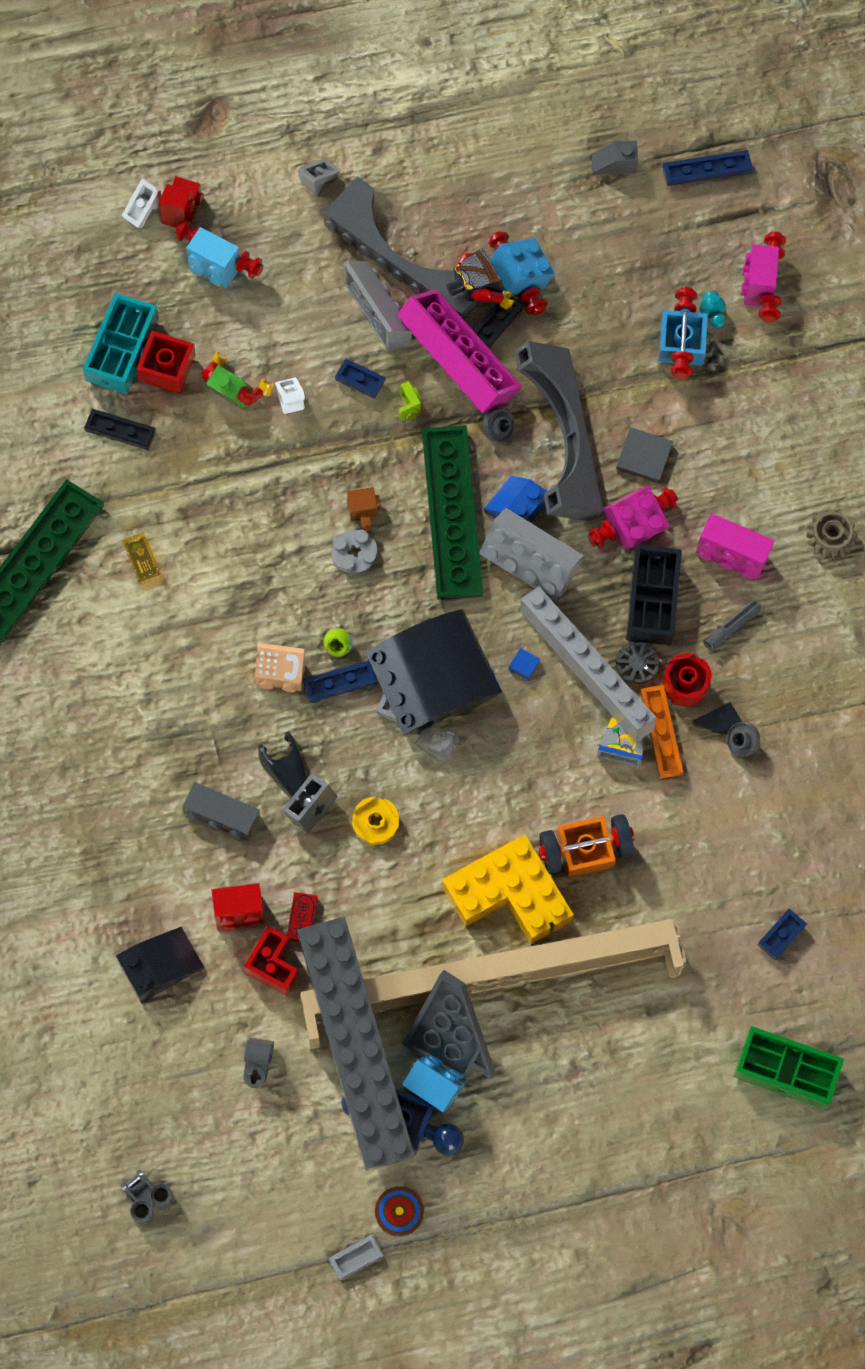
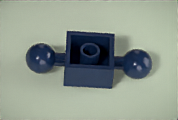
[341,1089,464,1156]

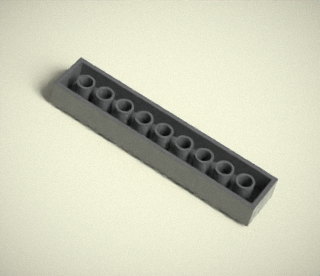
[297,916,414,1172]

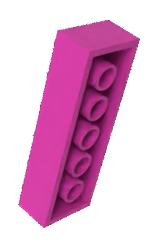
[397,289,522,413]

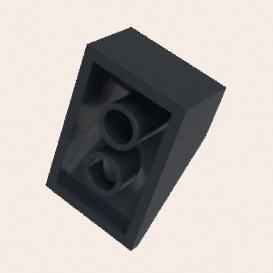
[116,927,205,1003]

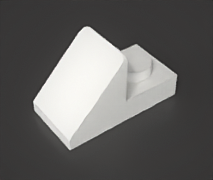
[122,178,161,228]
[275,377,305,414]

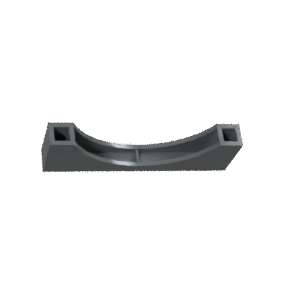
[324,176,481,320]
[514,341,603,521]

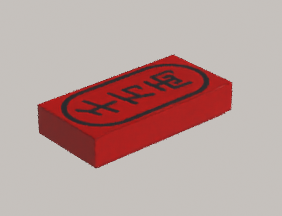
[287,892,318,942]

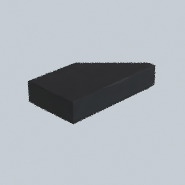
[692,702,742,734]

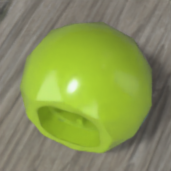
[323,628,353,657]

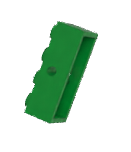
[733,1026,844,1110]

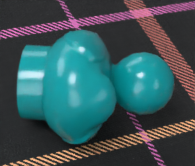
[699,291,726,329]

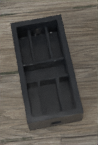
[625,545,682,645]

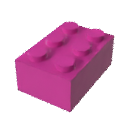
[696,513,775,580]

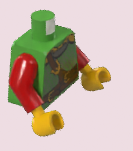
[202,351,274,410]

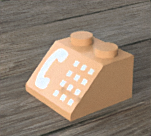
[255,643,306,692]

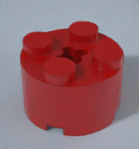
[662,653,712,706]

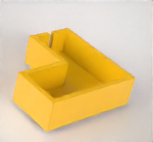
[441,834,574,945]

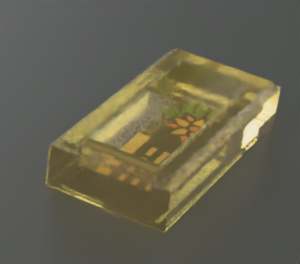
[122,532,160,583]

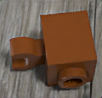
[347,487,381,532]

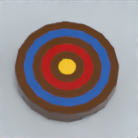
[375,1186,424,1237]

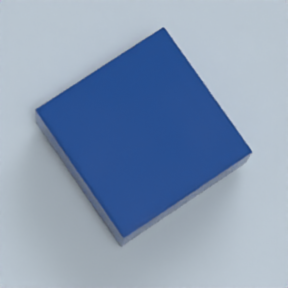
[508,648,540,680]

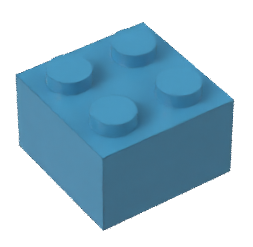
[402,1055,467,1112]

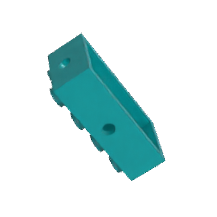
[82,293,159,394]

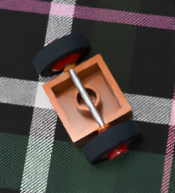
[538,814,635,879]

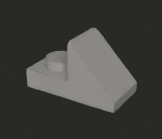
[298,158,340,196]

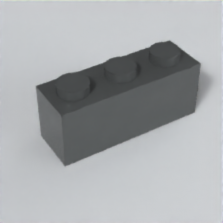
[182,782,260,841]

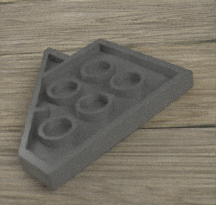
[403,970,495,1082]

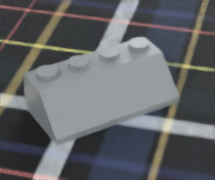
[344,261,412,353]

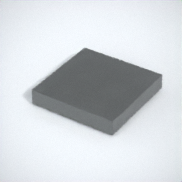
[616,427,673,483]

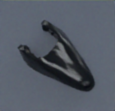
[258,731,308,797]

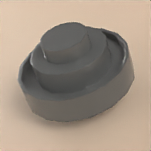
[483,408,514,442]
[727,722,760,756]

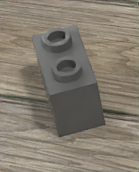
[282,773,338,833]

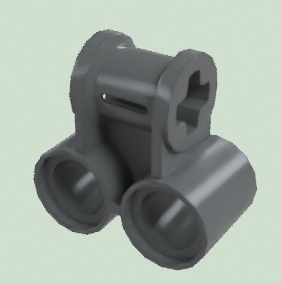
[243,1038,274,1088]
[120,1169,174,1226]

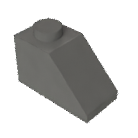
[591,141,638,175]

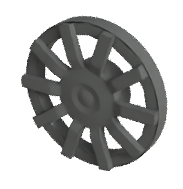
[615,642,659,684]

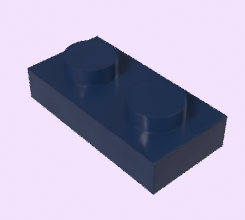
[335,358,385,399]
[757,909,807,961]

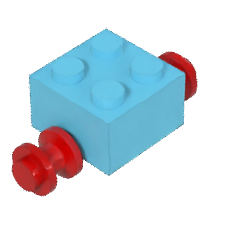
[175,220,264,288]

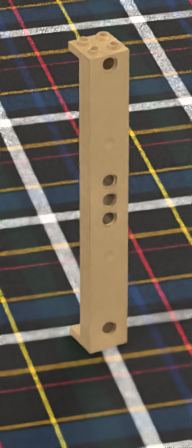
[300,919,686,1050]

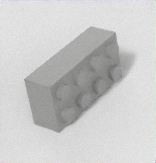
[479,508,584,602]

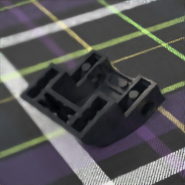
[365,609,502,735]

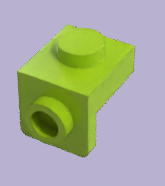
[398,381,421,421]

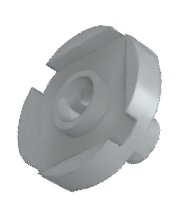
[332,529,377,576]

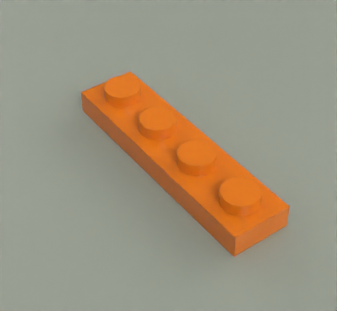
[640,685,683,779]

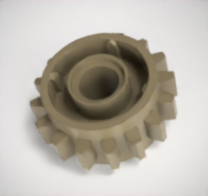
[806,509,857,559]

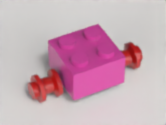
[740,232,786,323]
[588,486,678,549]

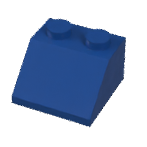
[484,476,548,523]

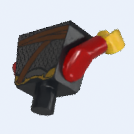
[446,248,514,309]

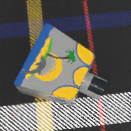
[596,717,643,767]

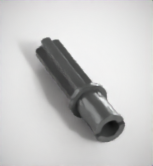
[703,601,761,652]

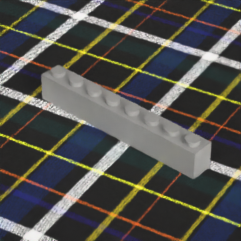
[521,587,656,742]

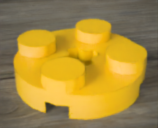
[352,797,399,846]

